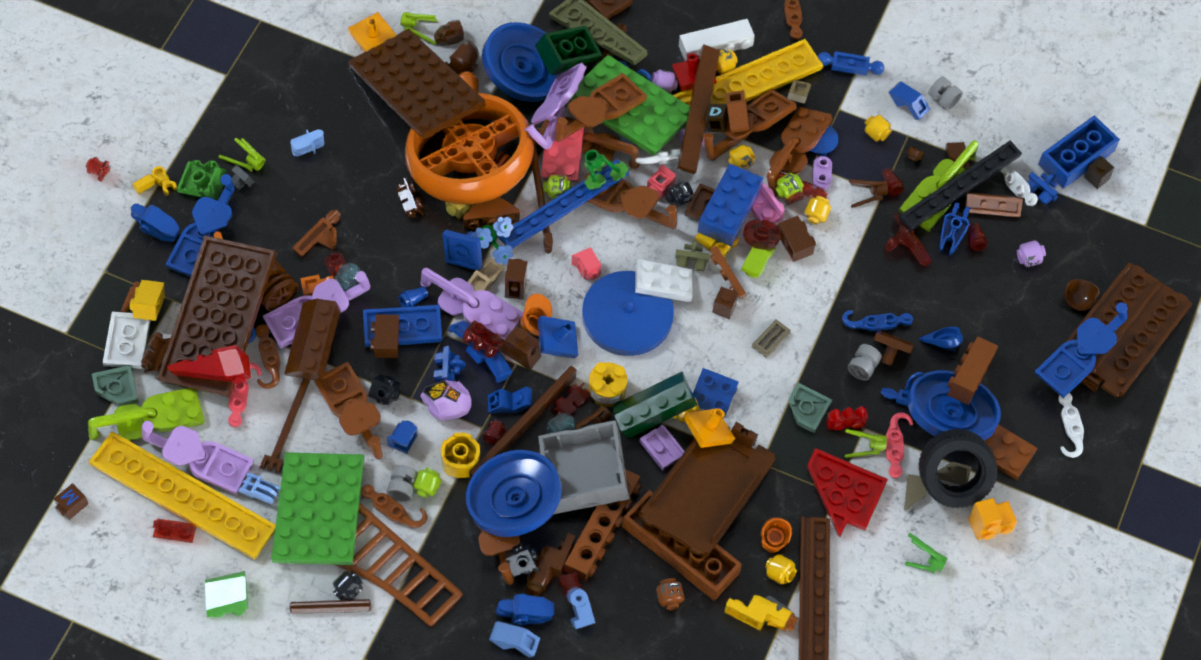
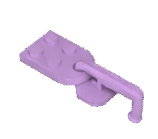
[525,63,586,149]
[420,268,524,345]
[263,271,371,349]
[142,421,254,495]

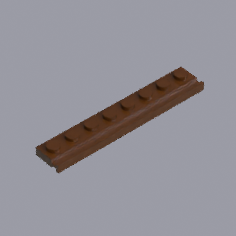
[798,516,830,660]

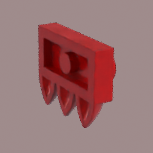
[826,406,868,431]

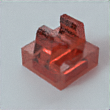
[324,252,348,276]

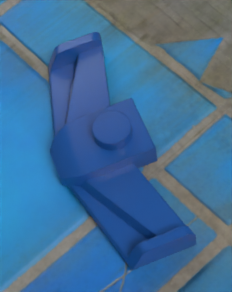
[448,320,513,383]

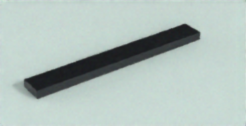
[898,140,1022,232]

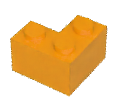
[968,498,1017,540]

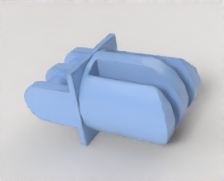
[290,130,325,157]
[238,473,281,505]

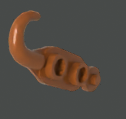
[784,0,803,40]
[256,324,281,389]
[361,485,427,528]

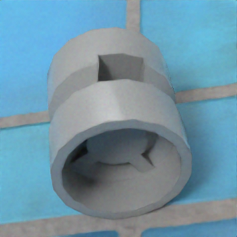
[928,76,963,110]
[847,344,882,381]
[386,465,418,502]

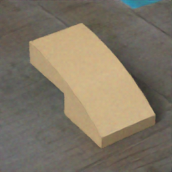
[468,256,506,291]

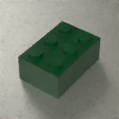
[535,25,602,76]

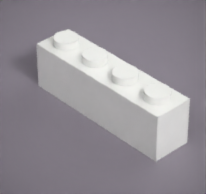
[679,19,754,61]

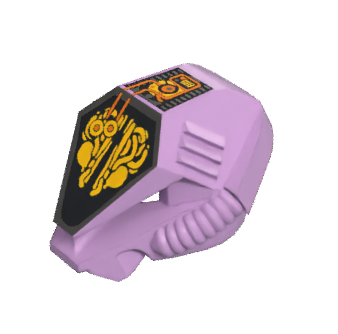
[420,380,472,421]

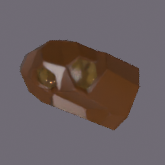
[434,20,464,45]

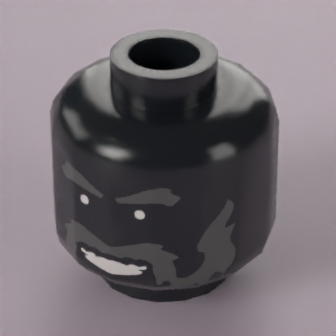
[665,180,694,207]
[333,571,363,600]

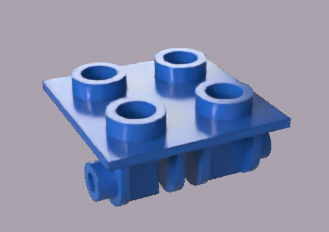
[693,368,739,418]

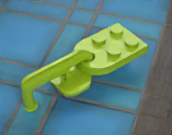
[899,140,978,232]
[88,388,205,441]

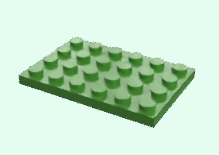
[568,55,689,156]
[271,452,365,565]

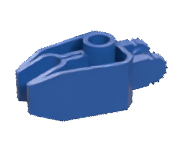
[939,202,970,256]
[131,203,180,242]
[495,594,554,625]

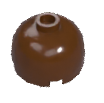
[445,39,480,74]

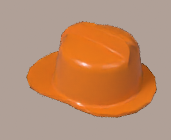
[520,293,552,336]

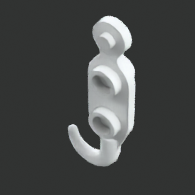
[635,149,681,164]
[1001,167,1037,206]
[1058,393,1084,458]

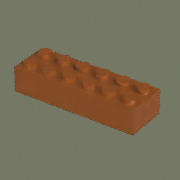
[622,490,742,601]

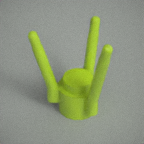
[400,12,438,45]
[219,138,266,171]
[845,429,887,458]

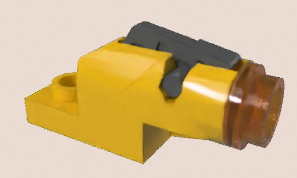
[724,595,798,632]

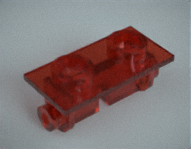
[551,383,590,419]
[153,518,196,543]

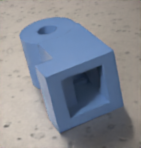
[567,587,595,629]

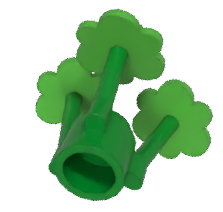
[584,150,629,190]

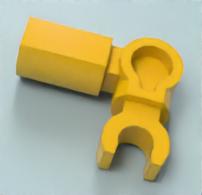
[132,166,177,196]
[695,233,739,258]

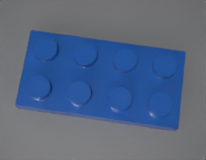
[363,305,442,347]

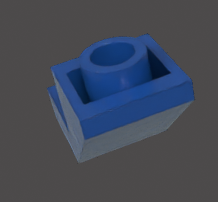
[888,81,930,120]
[488,386,532,414]

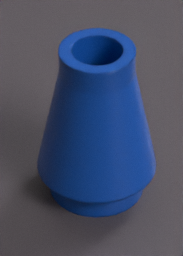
[398,287,428,307]

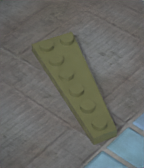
[549,0,648,65]

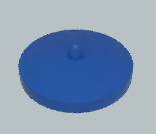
[482,22,558,102]
[582,271,674,356]
[907,370,1001,440]
[466,450,562,537]

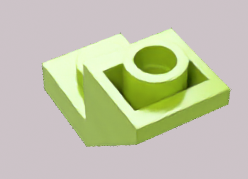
[741,241,776,278]

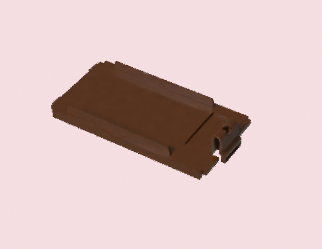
[1066,263,1193,398]
[638,422,776,557]

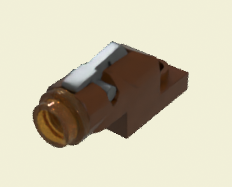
[526,533,575,597]

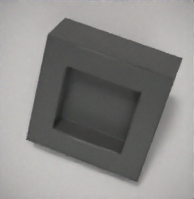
[231,165,255,189]

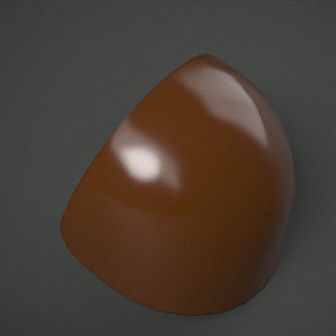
[1064,279,1100,311]

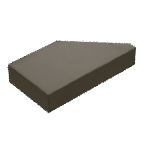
[937,462,972,485]
[904,474,926,510]

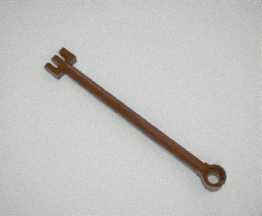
[531,127,553,254]
[260,379,310,474]

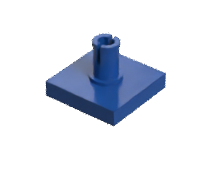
[442,230,483,271]
[538,316,578,359]

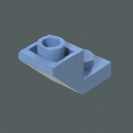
[489,622,540,657]

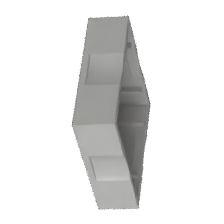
[538,420,630,514]

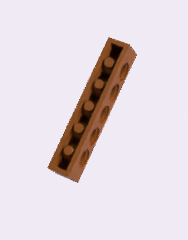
[564,469,642,582]

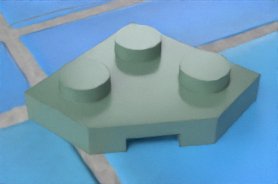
[92,365,138,406]
[789,383,832,433]

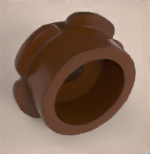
[906,146,924,162]

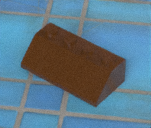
[284,298,341,382]

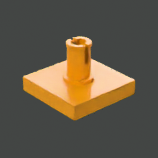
[348,12,397,52]
[683,409,735,448]

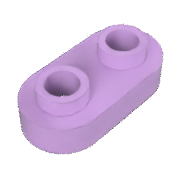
[812,156,832,191]

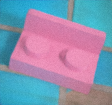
[751,183,785,229]

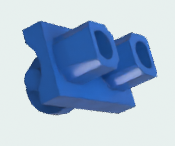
[1027,172,1058,205]
[433,346,466,382]

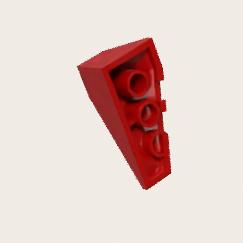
[167,345,251,383]

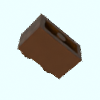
[776,216,816,262]
[505,259,528,300]
[370,314,400,358]

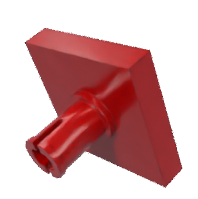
[672,53,717,92]

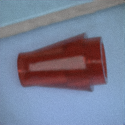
[882,168,904,196]
[969,223,988,251]

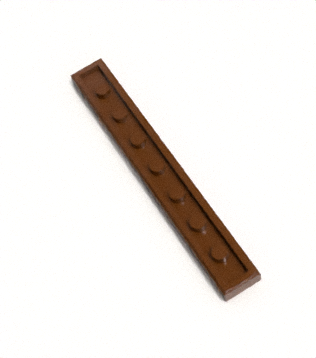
[677,44,720,175]
[469,365,577,480]

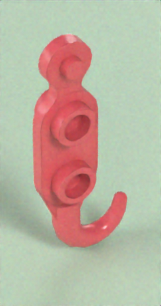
[228,363,261,428]
[886,412,913,478]

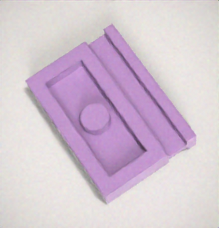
[640,424,685,471]

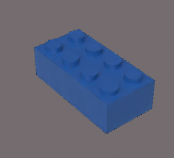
[1038,115,1120,189]
[697,163,763,247]

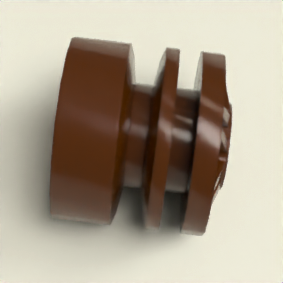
[261,260,299,311]

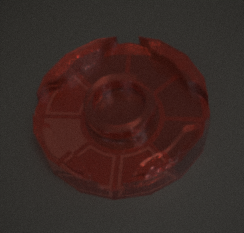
[743,219,780,249]

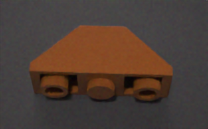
[726,90,749,133]
[463,197,520,230]

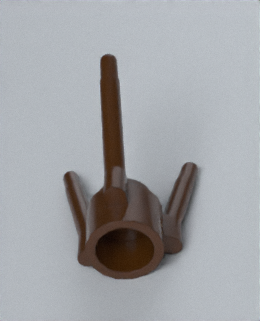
[849,179,888,208]
[572,406,612,430]

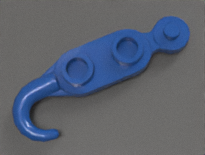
[842,310,913,331]

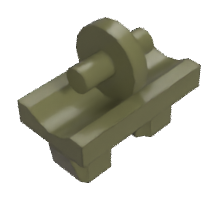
[675,240,710,271]

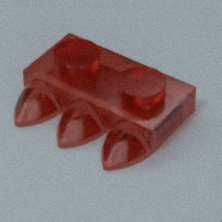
[462,320,504,358]

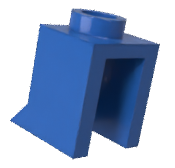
[387,420,418,454]

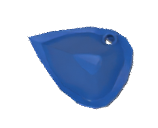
[919,327,963,352]

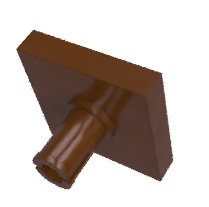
[874,331,915,365]

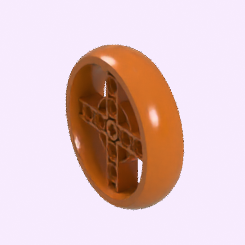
[405,93,534,205]

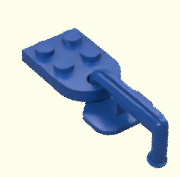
[165,174,235,277]
[1035,302,1127,398]

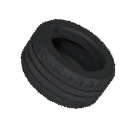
[919,429,997,508]

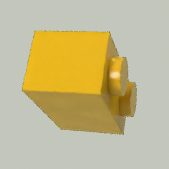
[130,280,165,321]

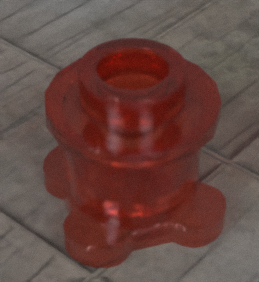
[86,157,110,181]
[482,420,506,445]
[559,571,583,596]

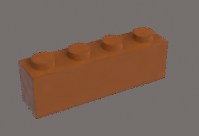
[947,336,998,405]

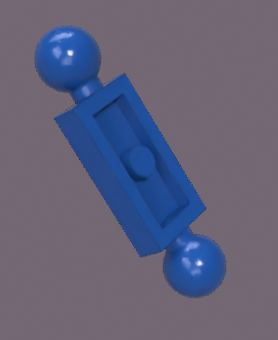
[817,51,885,76]

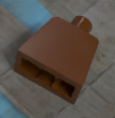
[501,327,541,370]

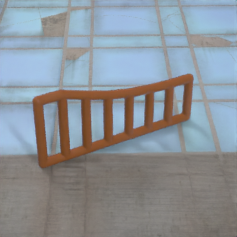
[335,503,463,626]

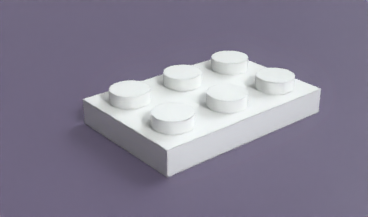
[635,259,692,302]
[103,312,151,369]

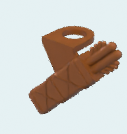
[292,210,341,257]

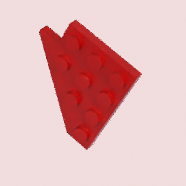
[807,448,888,537]

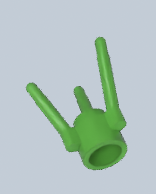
[905,533,948,573]

